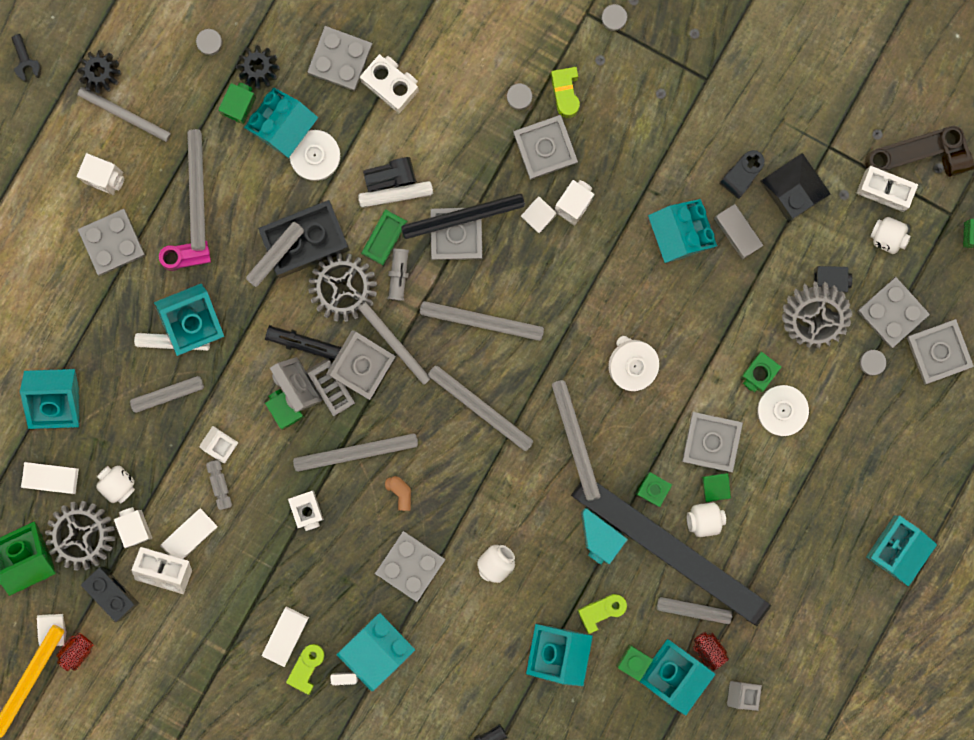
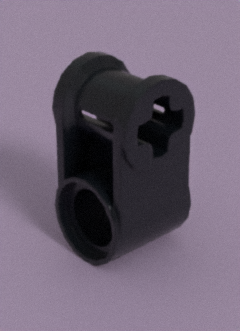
[719,150,765,199]

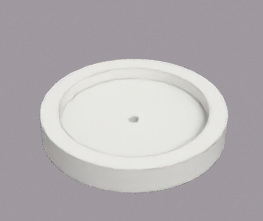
[290,130,340,181]
[609,340,659,391]
[757,385,809,436]

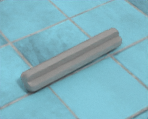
[246,222,304,287]
[130,376,204,413]
[657,597,732,624]

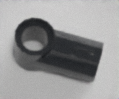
[363,157,416,192]

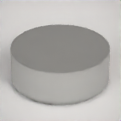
[602,4,627,31]
[196,29,222,56]
[507,84,532,110]
[859,350,886,376]

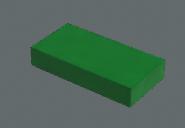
[361,209,407,266]

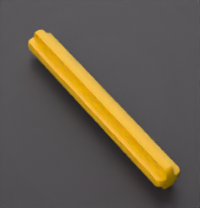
[0,625,64,738]

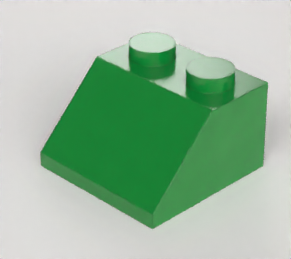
[0,521,56,596]

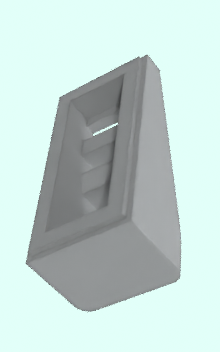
[306,359,355,416]

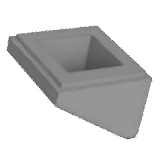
[727,681,762,711]

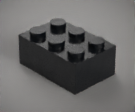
[258,200,350,278]

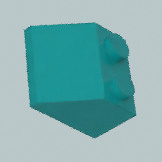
[154,284,224,356]
[20,369,80,429]
[581,508,628,565]
[337,613,415,692]
[526,624,593,686]
[640,639,716,716]

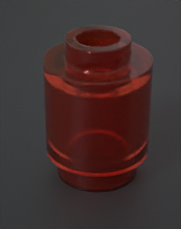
[692,631,729,671]
[56,632,94,672]

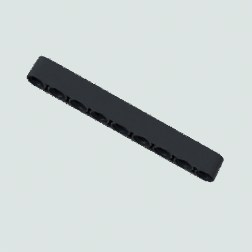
[571,481,772,626]

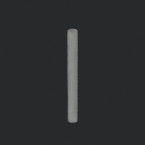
[77,87,171,142]
[358,302,431,385]

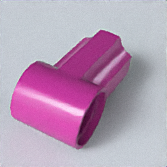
[159,241,211,271]

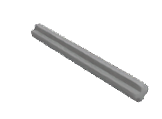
[188,129,205,251]
[420,301,544,341]
[428,365,533,451]
[552,380,600,501]
[293,434,418,471]

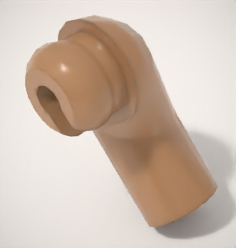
[385,476,411,511]

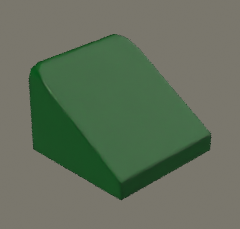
[701,473,731,502]

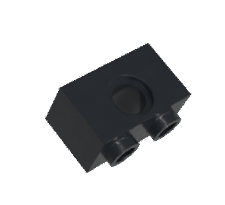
[81,566,139,623]

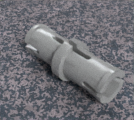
[388,248,409,301]

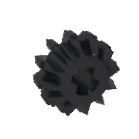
[236,45,280,89]
[77,50,121,94]

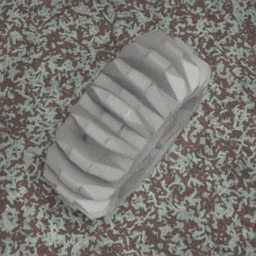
[308,253,377,322]
[782,281,852,349]
[45,501,115,570]

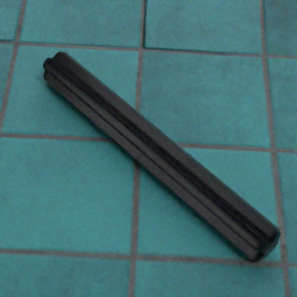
[401,194,525,239]

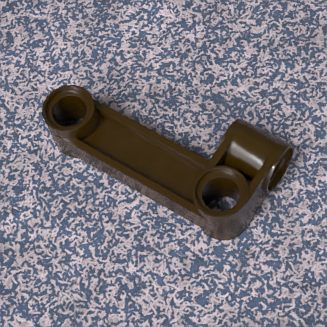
[865,126,974,177]

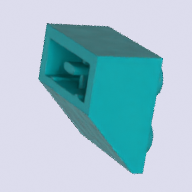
[244,87,318,158]
[648,199,717,263]
[866,515,937,587]

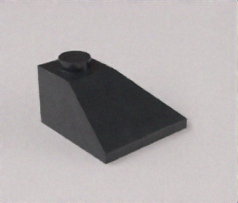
[760,153,831,223]

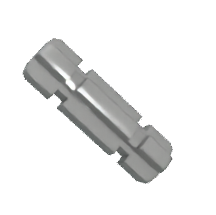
[206,460,232,510]

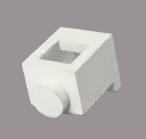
[288,491,324,531]

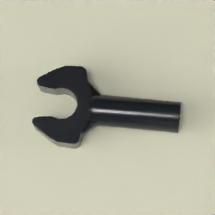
[11,34,41,82]

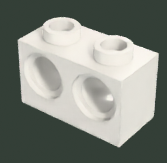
[360,54,419,114]
[77,153,124,195]
[856,166,918,212]
[555,180,594,226]
[131,547,192,594]

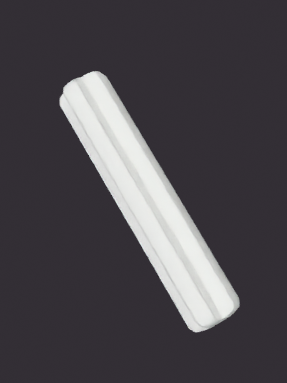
[358,181,433,207]
[134,333,210,351]

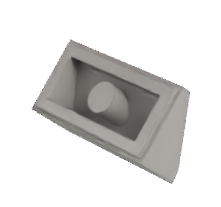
[714,204,763,260]

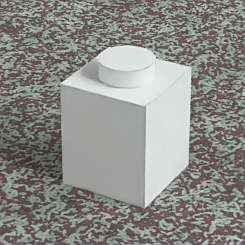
[114,507,152,548]

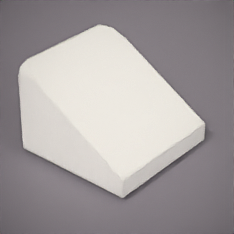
[521,196,557,233]
[199,426,238,464]
[37,614,67,646]

